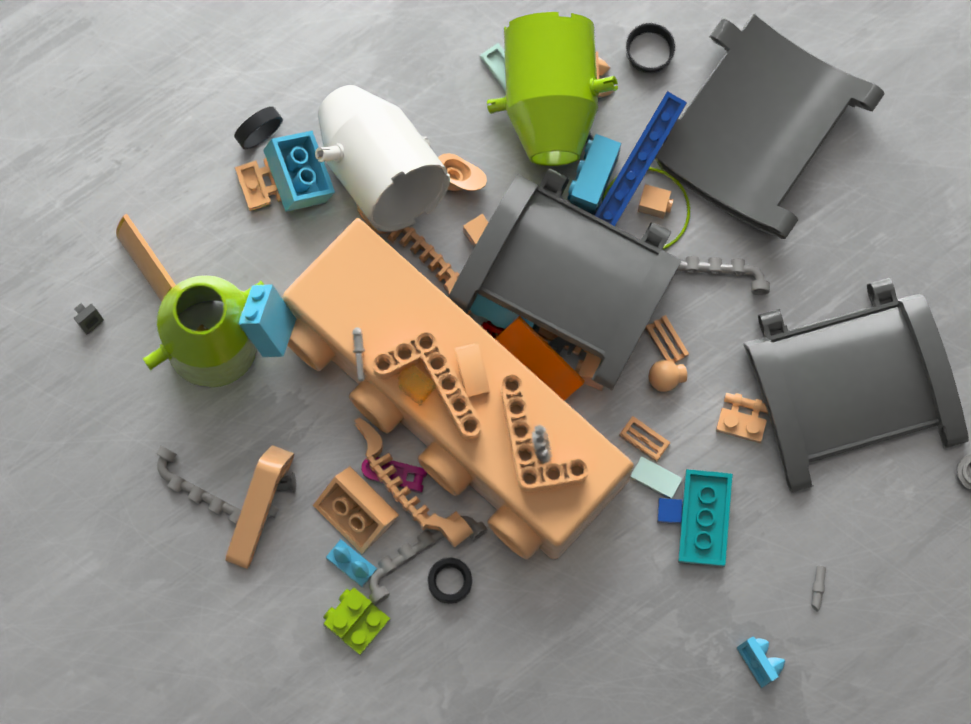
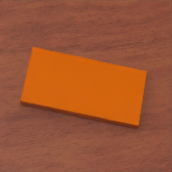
[494,316,585,401]

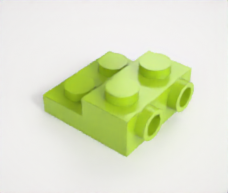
[323,587,390,656]

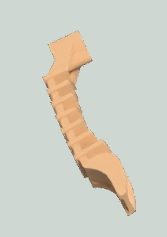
[357,205,471,315]
[354,418,473,547]

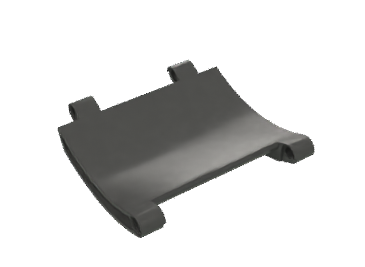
[647,14,884,239]
[448,168,682,390]
[743,278,969,493]

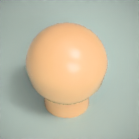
[648,360,687,392]

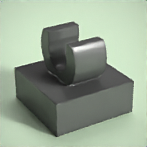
[74,303,104,335]

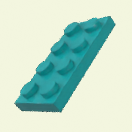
[678,469,733,567]

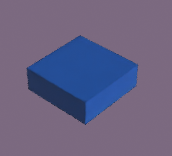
[657,498,682,524]

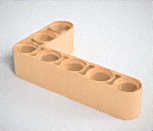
[372,332,481,441]
[501,374,588,492]
[225,445,294,569]

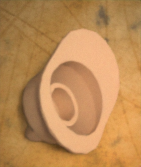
[438,153,487,191]

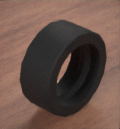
[428,557,472,604]

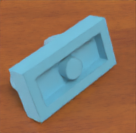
[326,539,377,587]
[737,636,785,688]

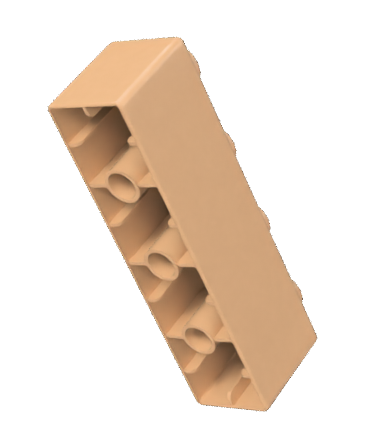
[282,218,634,559]

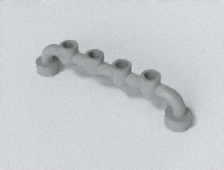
[673,255,770,295]
[156,446,279,524]
[369,516,488,605]

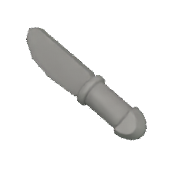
[353,327,365,381]

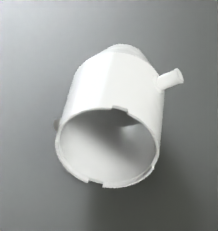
[315,85,450,232]

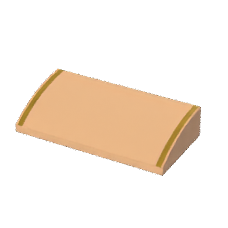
[116,214,176,302]

